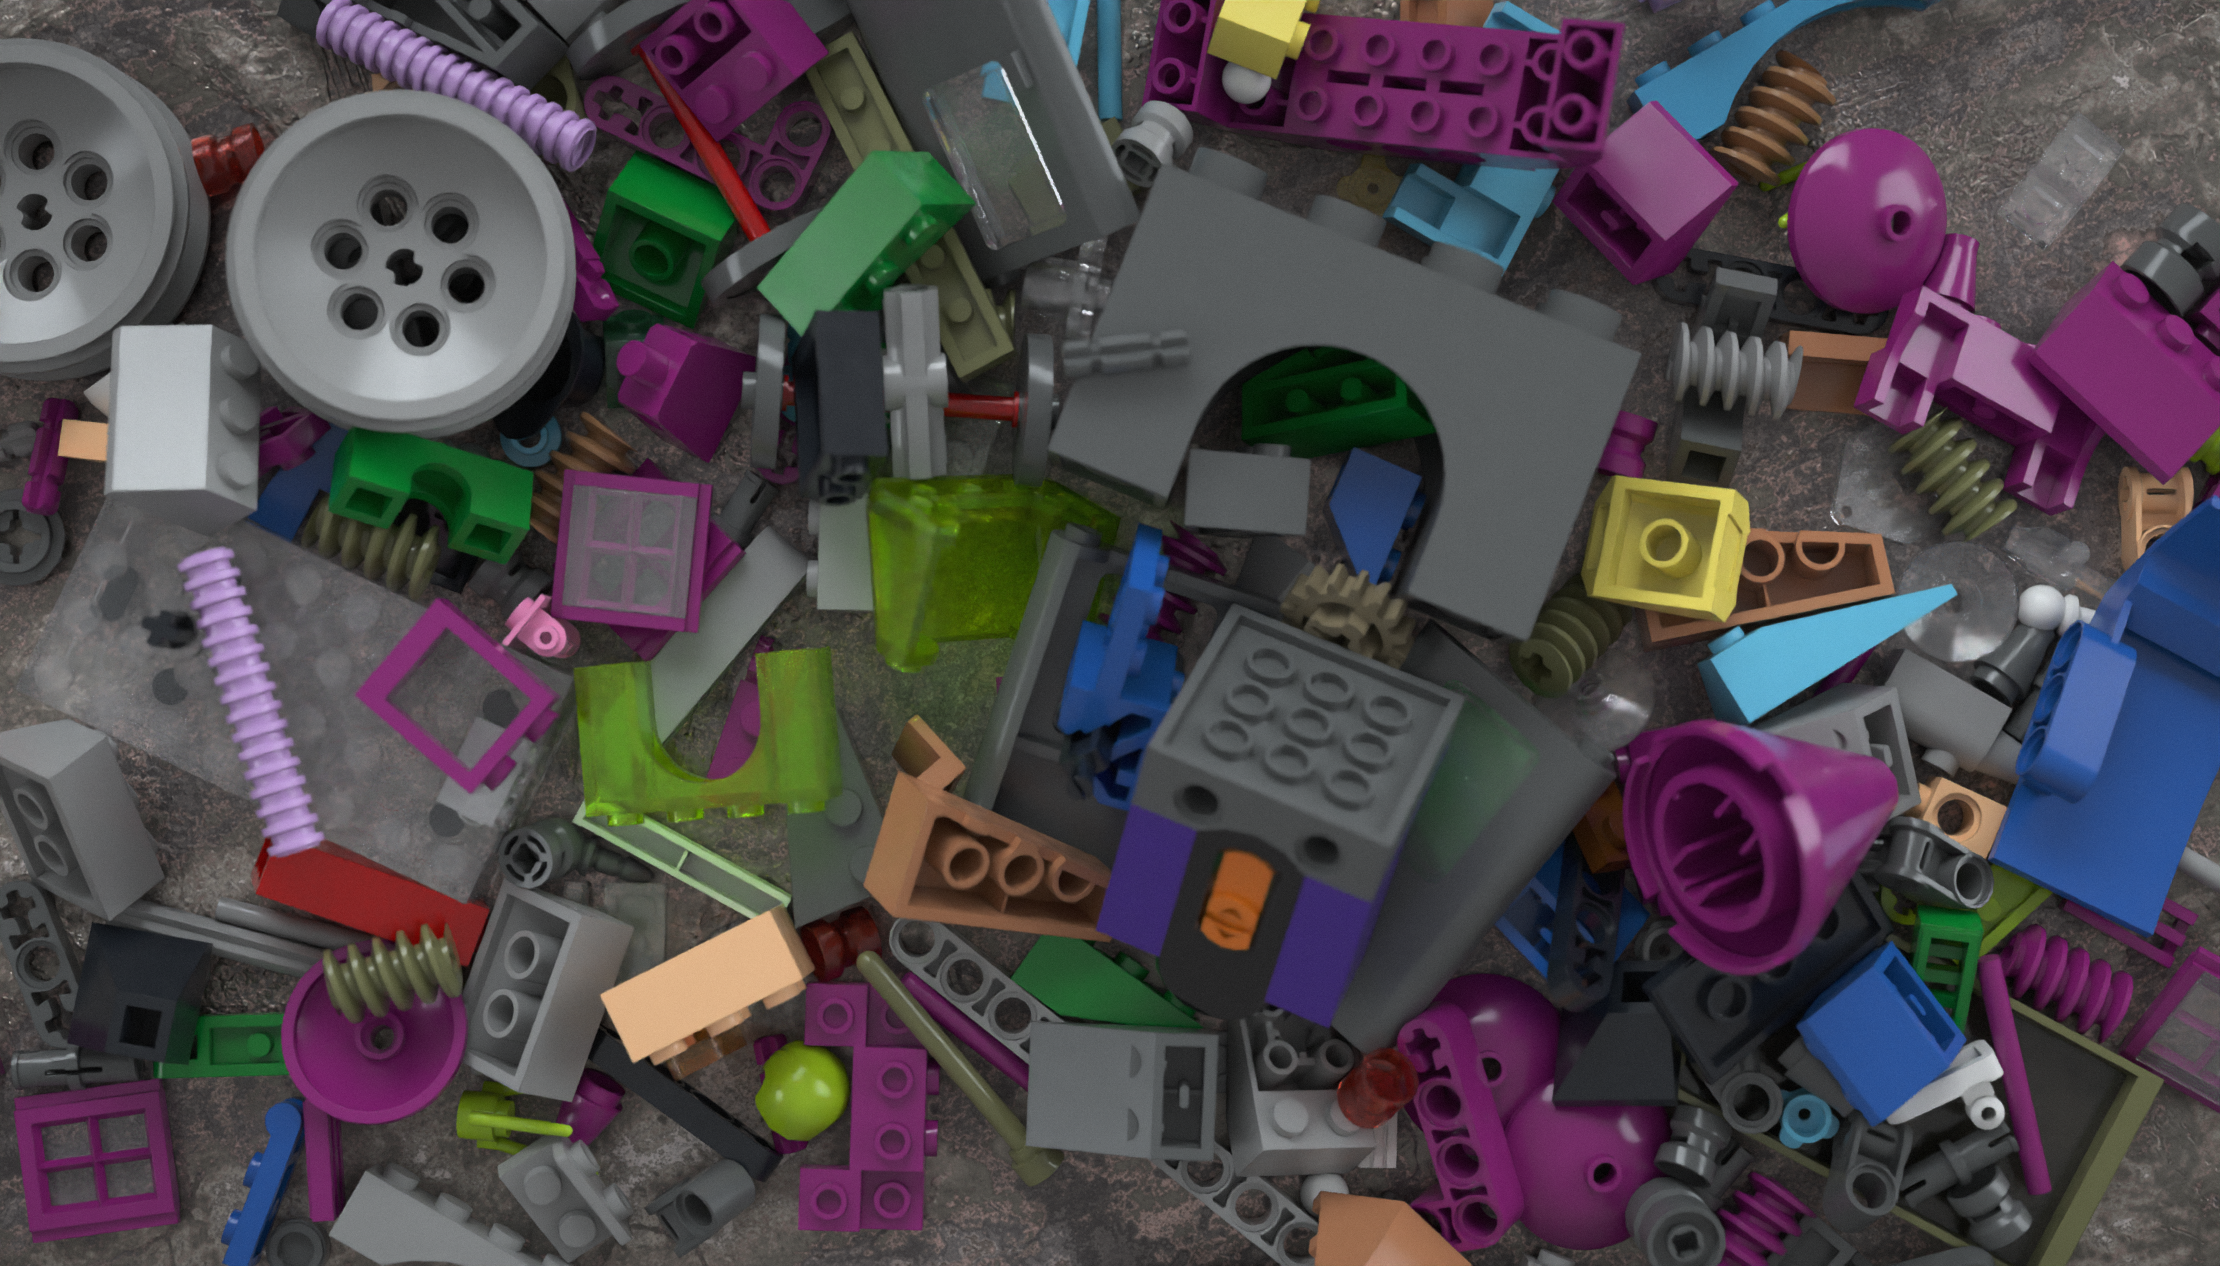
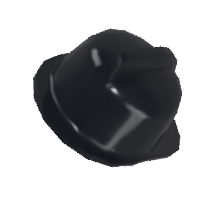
[493,312,611,440]

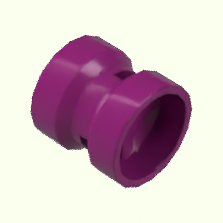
[1595,410,1658,478]

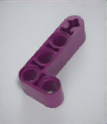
[584,75,835,218]
[1397,1001,1525,1252]

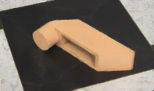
[58,419,108,463]

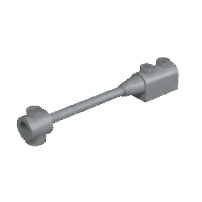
[1873,648,2220,894]

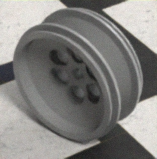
[0,38,211,381]
[226,89,576,440]

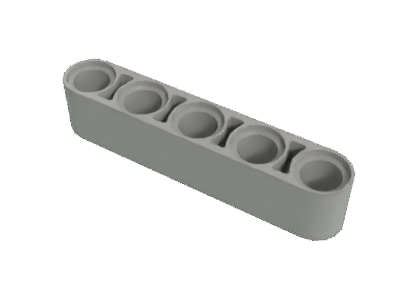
[577,526,809,793]

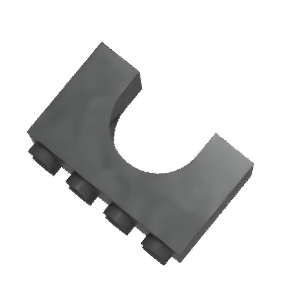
[1047,147,1642,645]

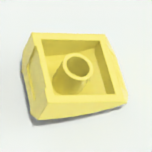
[1581,475,1750,623]

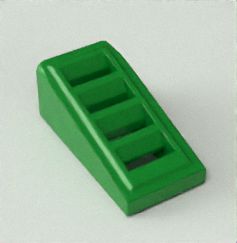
[1909,905,1984,1035]

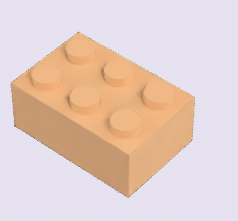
[600,903,816,1066]

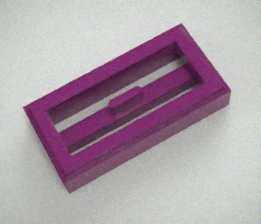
[2058,897,2199,969]
[303,1099,346,1222]

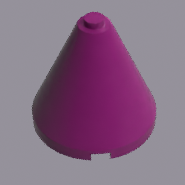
[1623,720,1899,975]

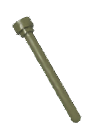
[856,951,1065,1187]

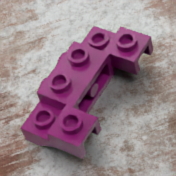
[1853,286,2105,516]
[798,981,941,1232]

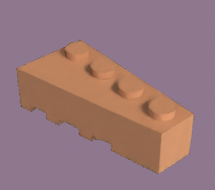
[1634,528,1895,653]
[863,770,1112,942]

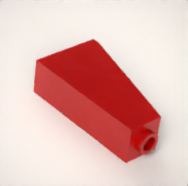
[250,837,490,967]

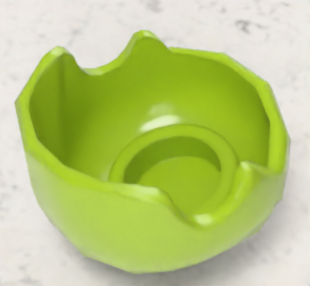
[755,1040,851,1141]

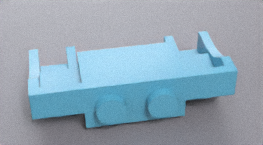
[1382,1,1560,277]

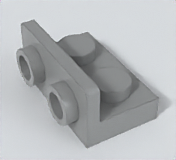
[497,1135,634,1264]

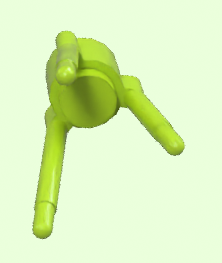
[456,1080,599,1175]

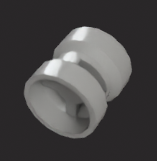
[1111,100,1193,188]

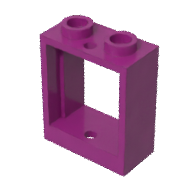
[354,598,561,795]

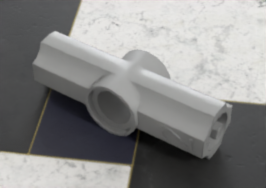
[882,284,948,480]

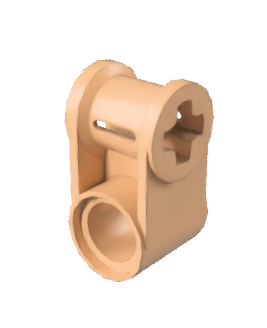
[2118,466,2194,571]

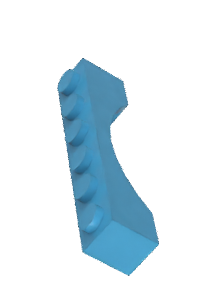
[1626,0,1941,142]

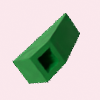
[1010,934,1203,1028]

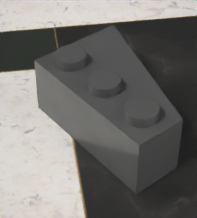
[351,0,568,91]
[1184,444,1311,539]
[780,710,885,929]

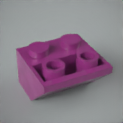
[639,0,829,143]
[1552,100,1739,285]

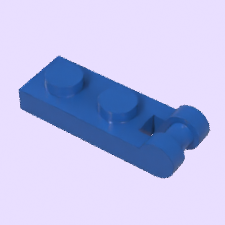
[221,1096,305,1266]

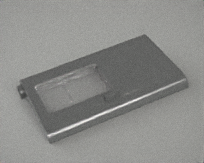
[845,0,1141,290]
[1205,619,1617,1061]

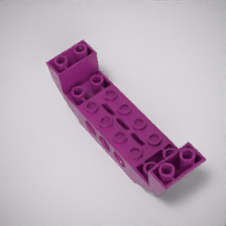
[1142,0,1626,171]

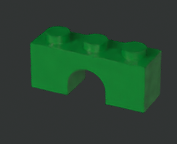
[328,425,534,565]

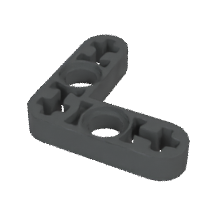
[0,879,211,1049]

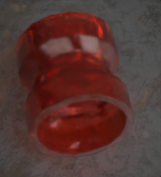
[191,122,266,197]
[800,906,882,982]
[1337,1048,1419,1129]

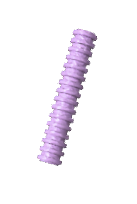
[316,0,597,172]
[177,547,325,858]

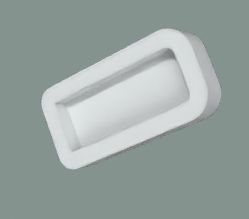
[1886,1040,2005,1130]

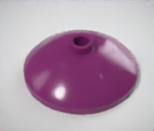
[1787,128,1947,314]
[281,939,468,1126]
[1398,973,1561,1156]
[1504,1078,1672,1250]

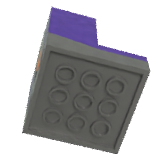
[1096,603,1466,1028]

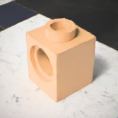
[1903,776,2007,860]

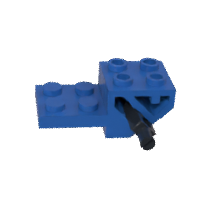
[1056,523,1185,811]

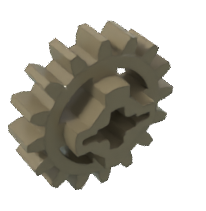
[1280,564,1416,670]

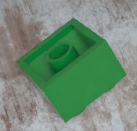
[593,150,740,329]

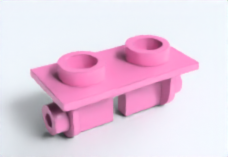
[502,594,581,658]

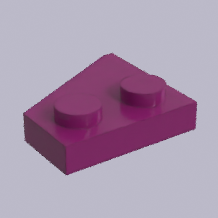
[258,406,331,478]

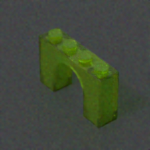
[573,646,843,827]

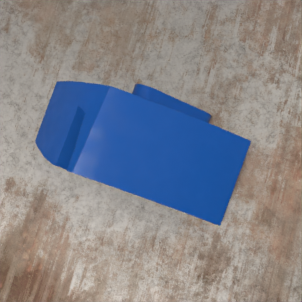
[1988,495,2220,938]

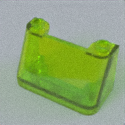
[865,474,1121,673]

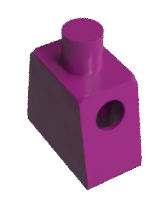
[616,323,756,463]

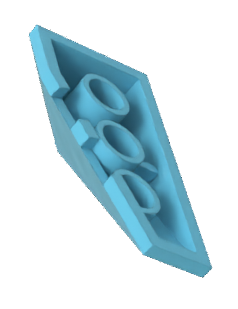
[1697,584,1958,726]

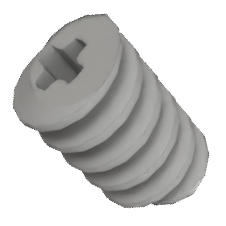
[1666,321,1803,421]

